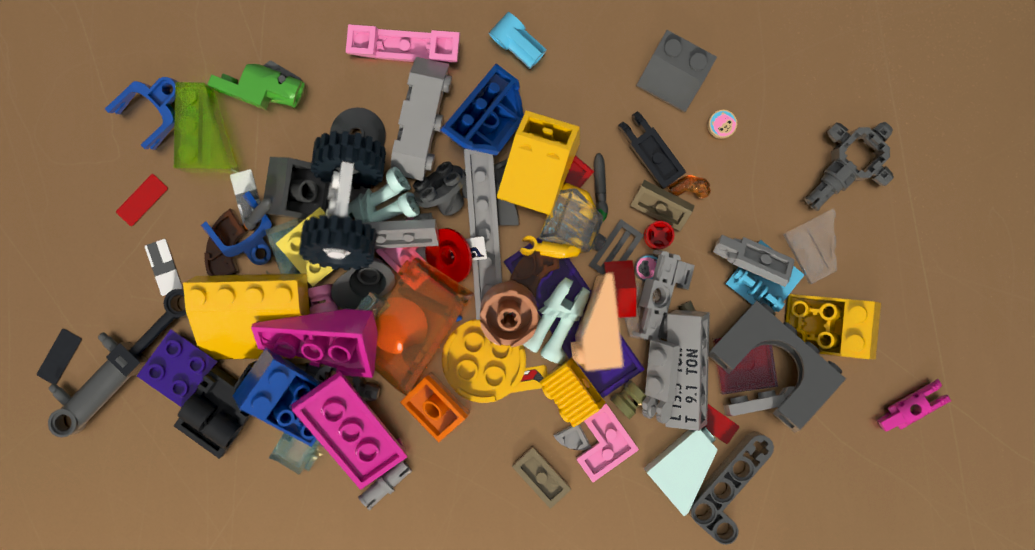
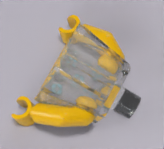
[520,183,606,259]

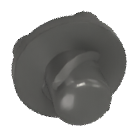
[413,161,466,216]

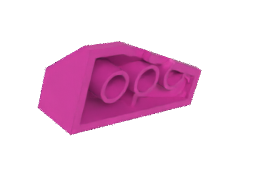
[251,309,378,378]

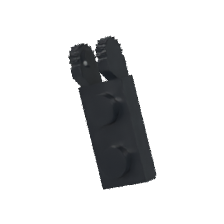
[618,111,686,189]

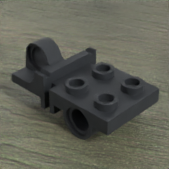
[174,361,256,459]

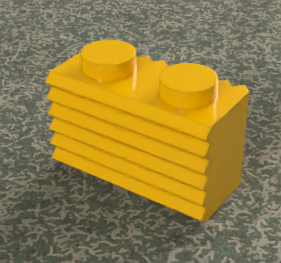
[540,357,606,427]

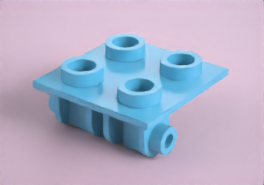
[725,240,804,312]

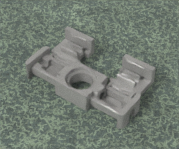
[632,250,695,340]

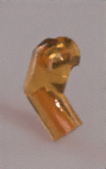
[667,175,711,198]

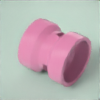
[308,284,338,314]

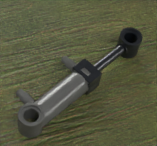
[48,289,188,437]

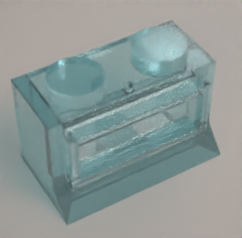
[269,433,323,475]

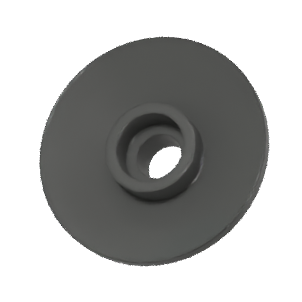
[330,107,386,146]

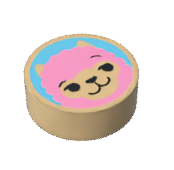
[708,110,737,139]

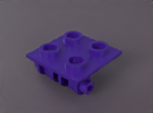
[137,329,218,407]

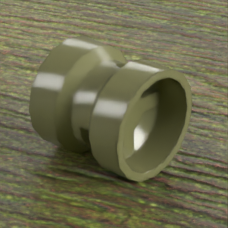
[610,380,646,419]

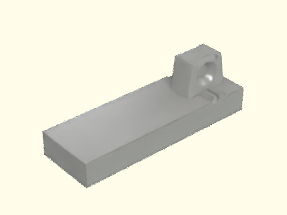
[363,213,439,249]

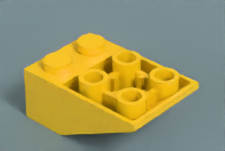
[497,110,580,215]
[783,294,881,359]

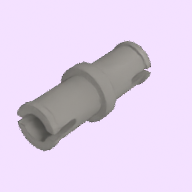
[358,461,412,510]

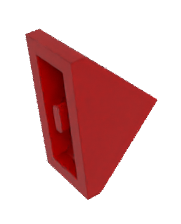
[604,260,636,318]

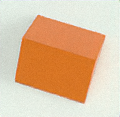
[400,372,470,442]

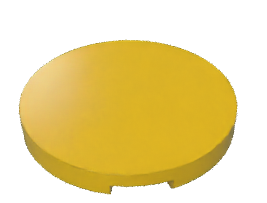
[442,319,526,403]

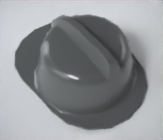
[331,257,395,310]

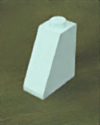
[644,427,718,516]

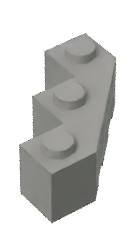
[390,57,452,181]

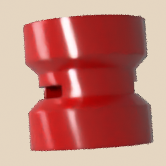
[643,221,675,250]

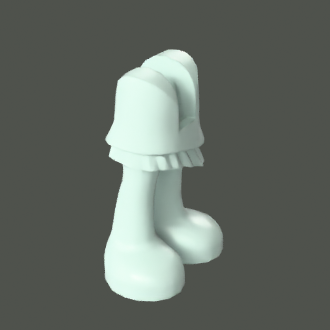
[347,167,420,222]
[522,277,590,364]

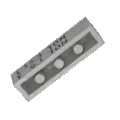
[664,310,710,431]

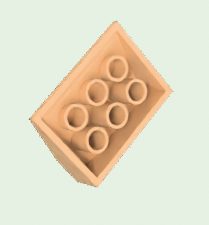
[571,273,623,371]

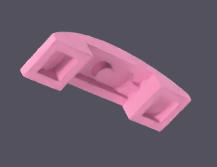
[346,24,460,63]

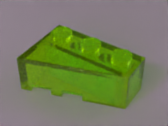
[174,82,239,173]

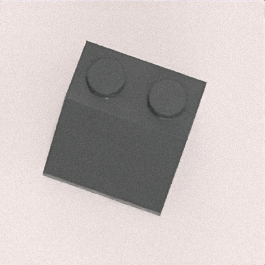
[636,30,717,113]
[263,157,331,220]

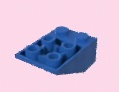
[233,348,321,447]

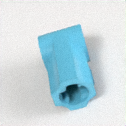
[489,12,546,69]

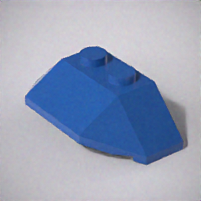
[440,64,524,155]

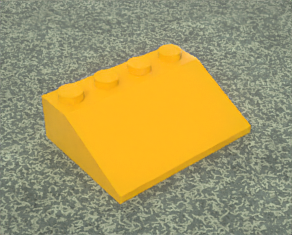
[183,274,310,359]

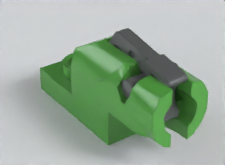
[207,61,305,110]

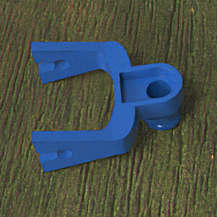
[105,77,184,150]
[201,191,272,265]

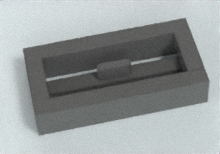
[588,219,644,275]

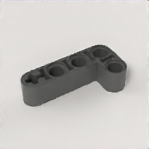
[689,432,774,545]

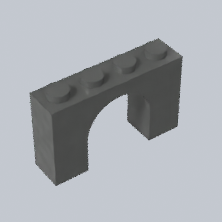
[709,301,846,433]

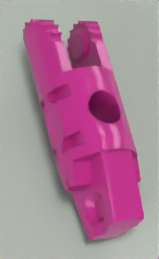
[877,379,951,432]

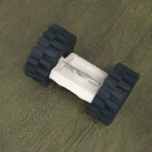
[299,131,386,270]

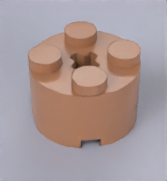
[480,280,538,347]

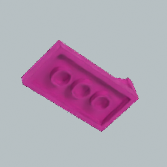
[291,371,407,490]

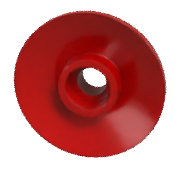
[425,228,472,284]

